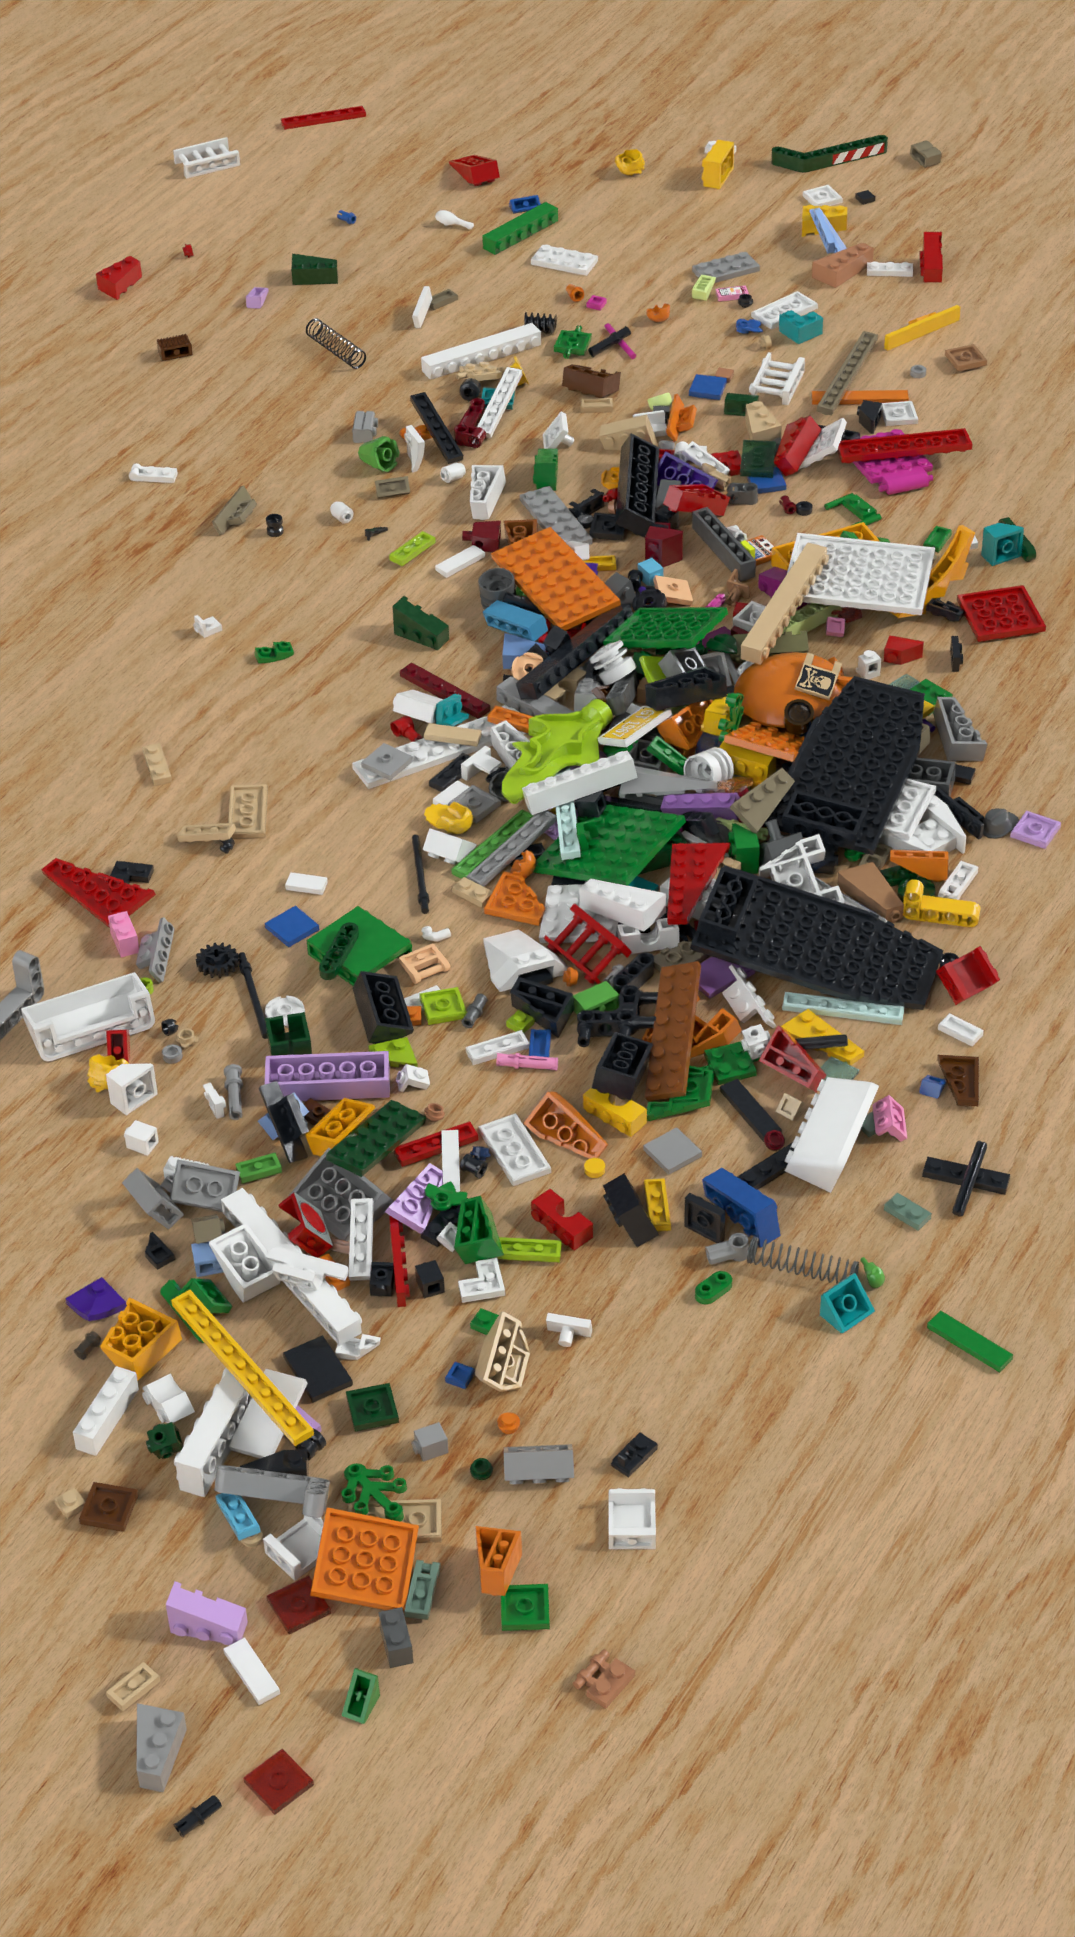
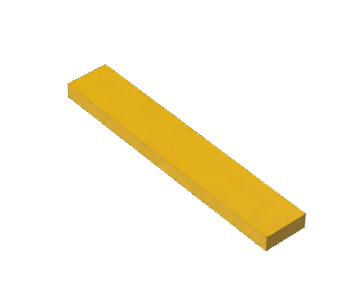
[884,305,961,351]

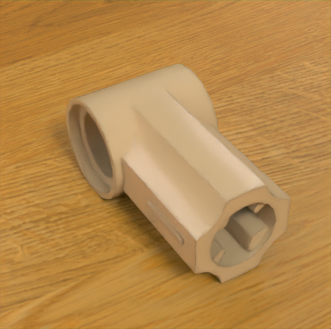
[700,463,731,490]

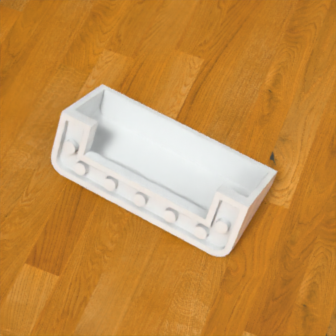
[21,972,155,1061]
[785,1077,879,1193]

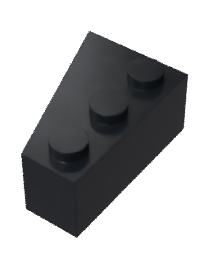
[510,977,575,1038]

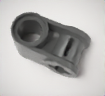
[726,483,758,505]

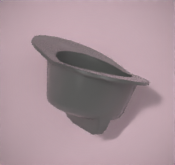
[983,808,1019,839]

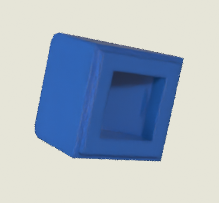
[919,1075,946,1099]

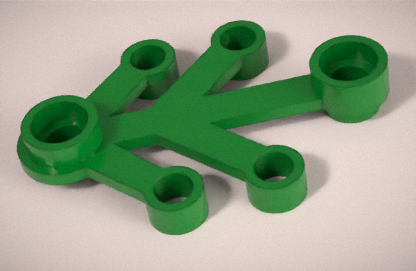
[718,693,744,742]
[341,1463,407,1522]

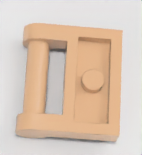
[399,944,451,984]

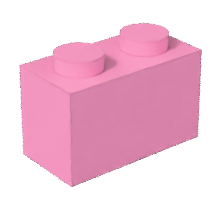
[108,911,139,957]

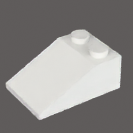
[209,1223,280,1303]

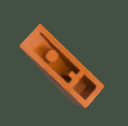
[890,850,949,882]

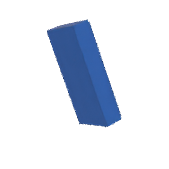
[529,1029,551,1057]

